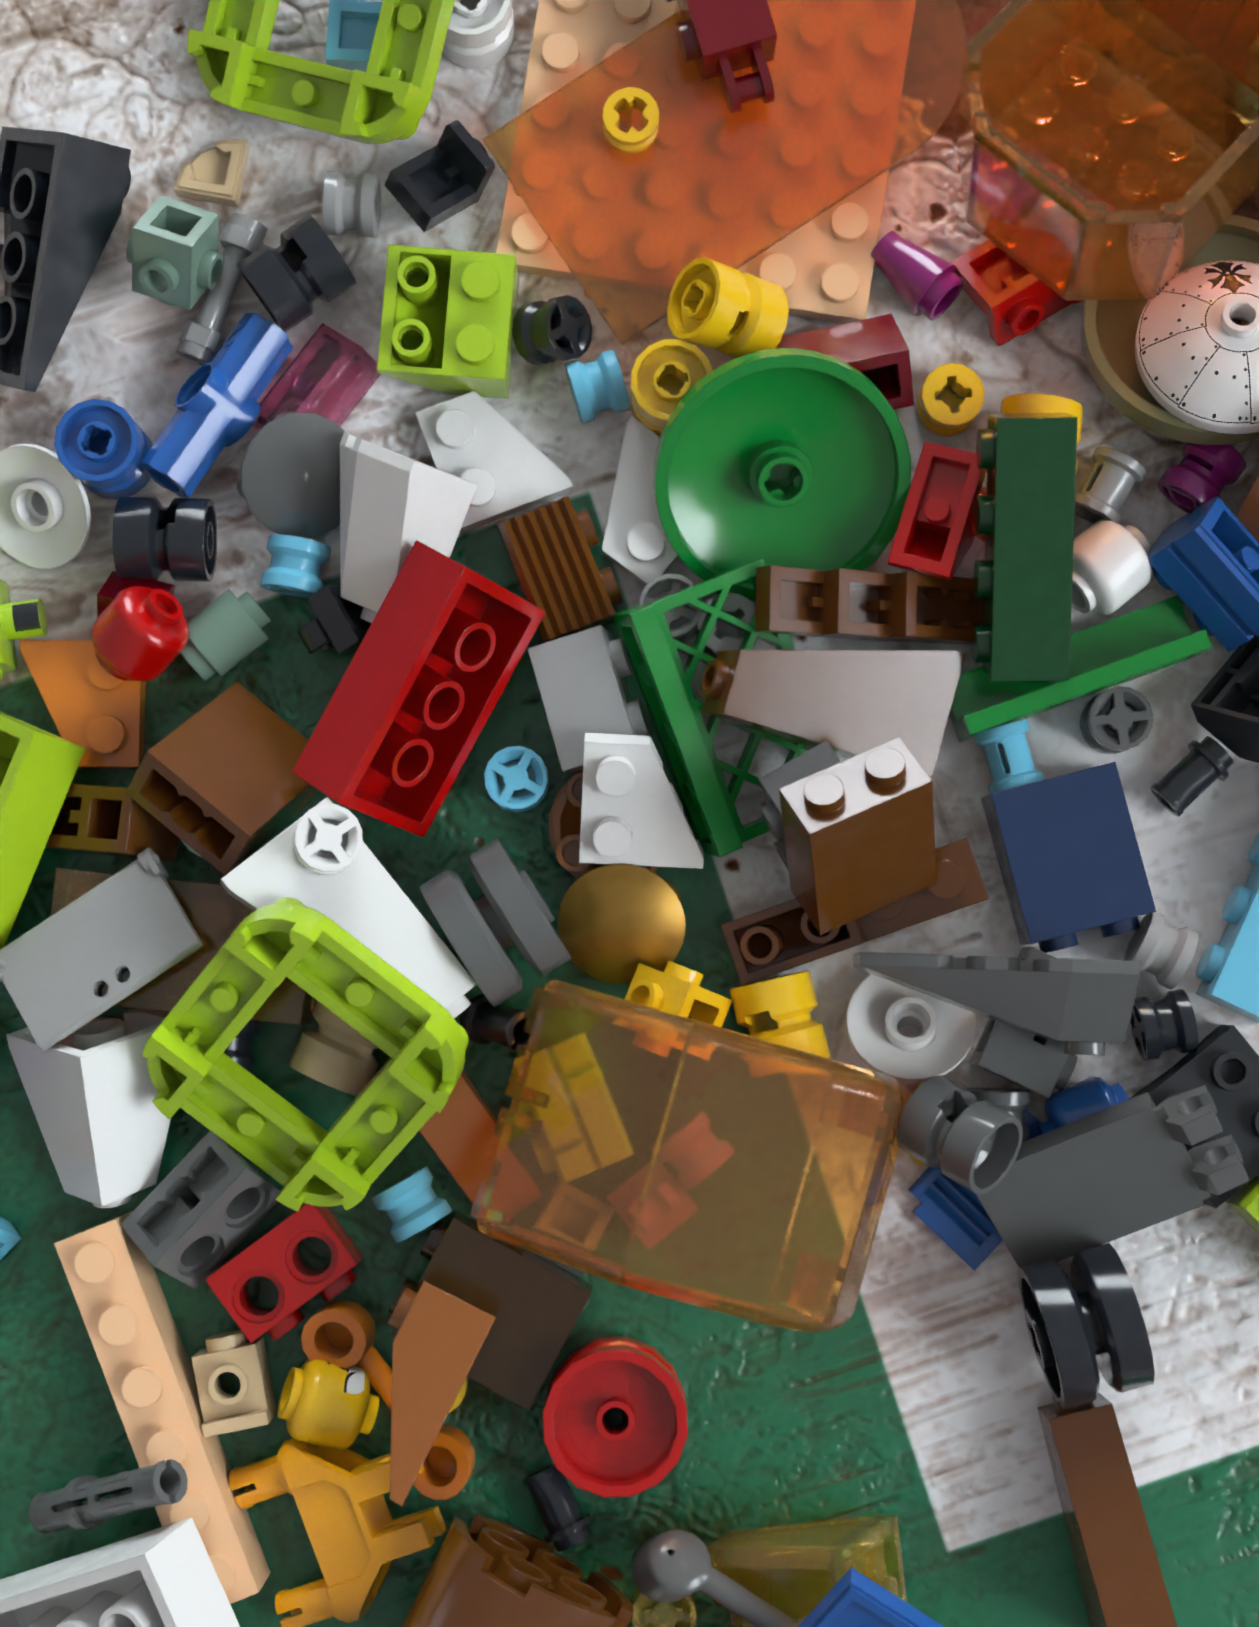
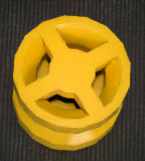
[915,363,985,437]

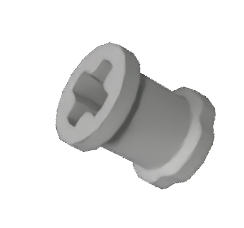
[1075,446,1147,524]

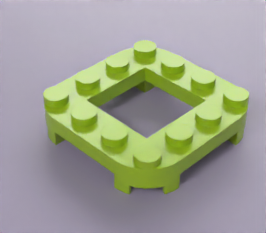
[187,0,455,144]
[142,897,469,1211]

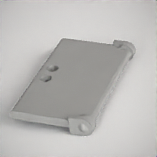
[0,847,204,1052]

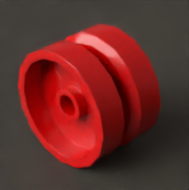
[543,1336,688,1497]

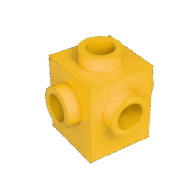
[615,961,732,1061]

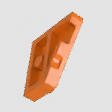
[19,640,146,769]

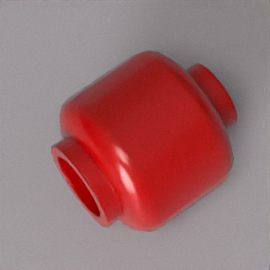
[91,586,190,681]

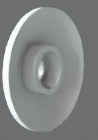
[0,444,91,569]
[846,974,976,1082]

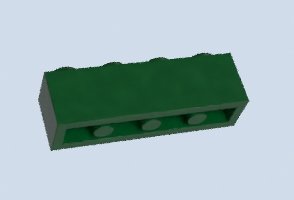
[972,413,1077,681]

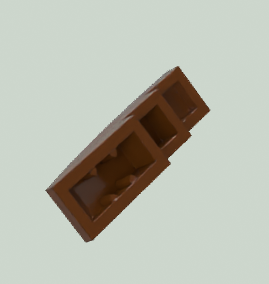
[755,565,984,645]

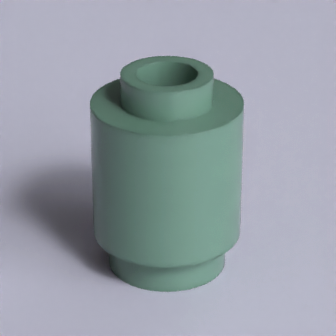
[181,589,271,681]

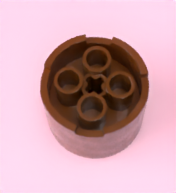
[401,1515,634,1627]

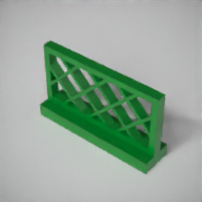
[613,559,813,857]

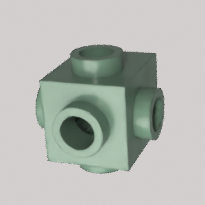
[126,195,224,310]

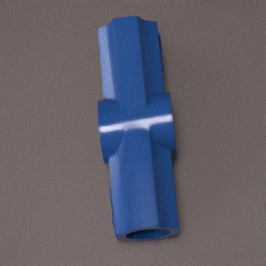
[140,312,294,498]

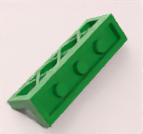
[949,595,1212,743]

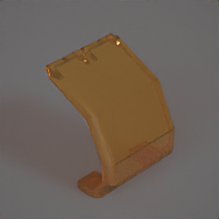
[470,980,911,1334]

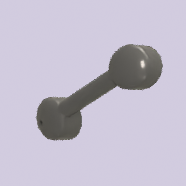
[631,1529,809,1627]

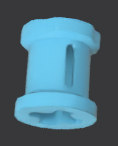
[973,719,1045,794]

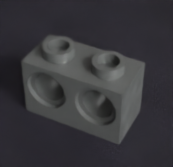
[120,1131,282,1289]

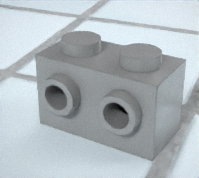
[527,625,651,775]

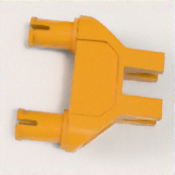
[229,1438,447,1627]

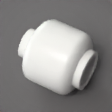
[1072,520,1152,615]

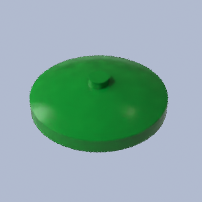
[653,348,911,602]

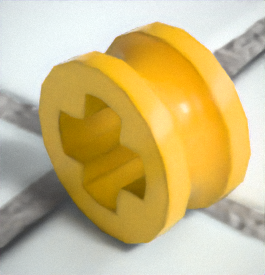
[602,87,660,154]

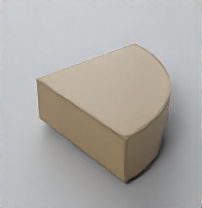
[174,139,250,207]

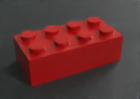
[292,540,546,838]

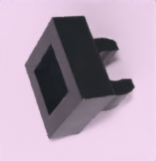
[297,585,371,654]

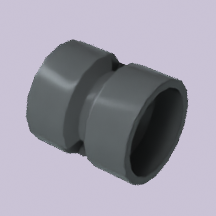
[896,1076,1023,1195]

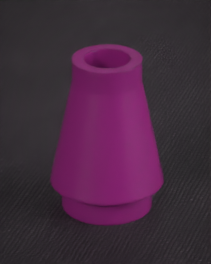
[871,231,964,321]

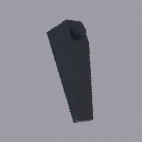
[0,126,131,392]

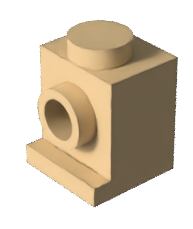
[191,1330,278,1438]

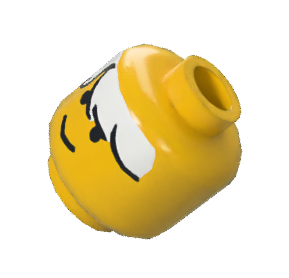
[278,1359,379,1451]

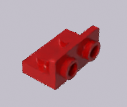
[951,199,1101,346]

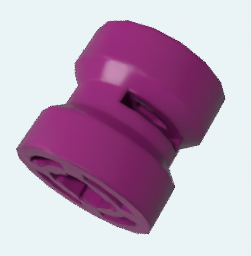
[1157,443,1247,514]

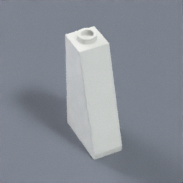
[220,797,476,1018]

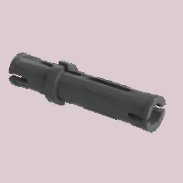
[29,1459,188,1534]

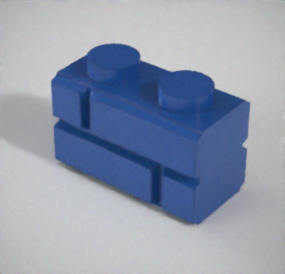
[1147,496,1259,652]

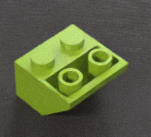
[377,244,519,399]

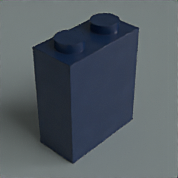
[981,762,1156,953]

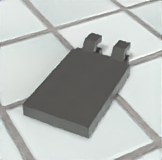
[976,1085,1249,1268]

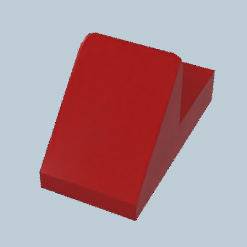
[887,441,987,580]

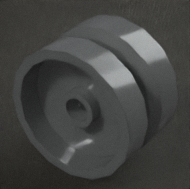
[419,838,572,1007]

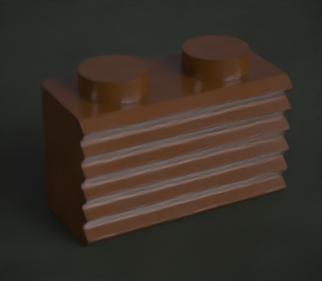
[498,496,623,643]

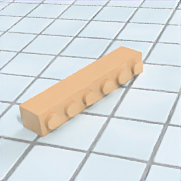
[54,1211,271,1604]

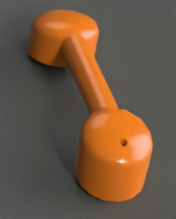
[301,1300,475,1500]

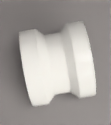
[293,804,363,875]

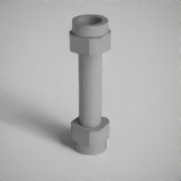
[176,213,268,366]

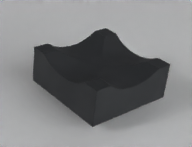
[1129,1024,1259,1209]

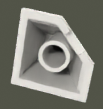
[340,432,477,623]
[6,1008,171,1208]

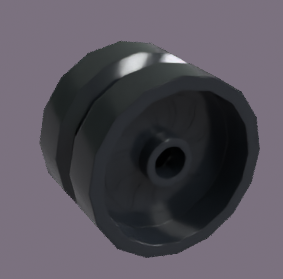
[1018,1243,1155,1409]

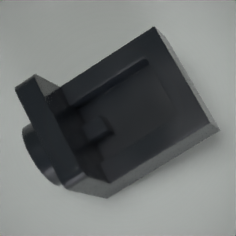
[384,120,495,232]

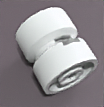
[442,0,514,69]

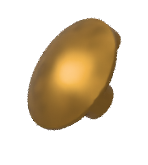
[558,863,686,984]

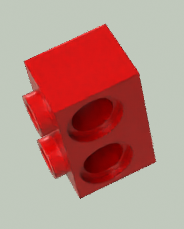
[205,1204,364,1343]

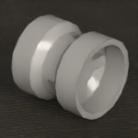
[639,574,703,643]

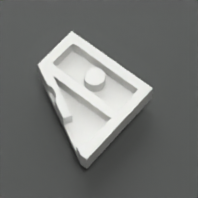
[415,391,573,533]
[602,416,679,586]
[579,733,704,869]

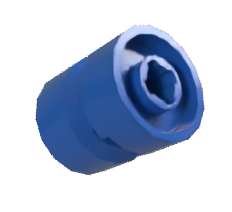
[54,399,153,500]

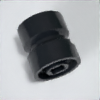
[236,214,356,333]
[112,497,218,582]

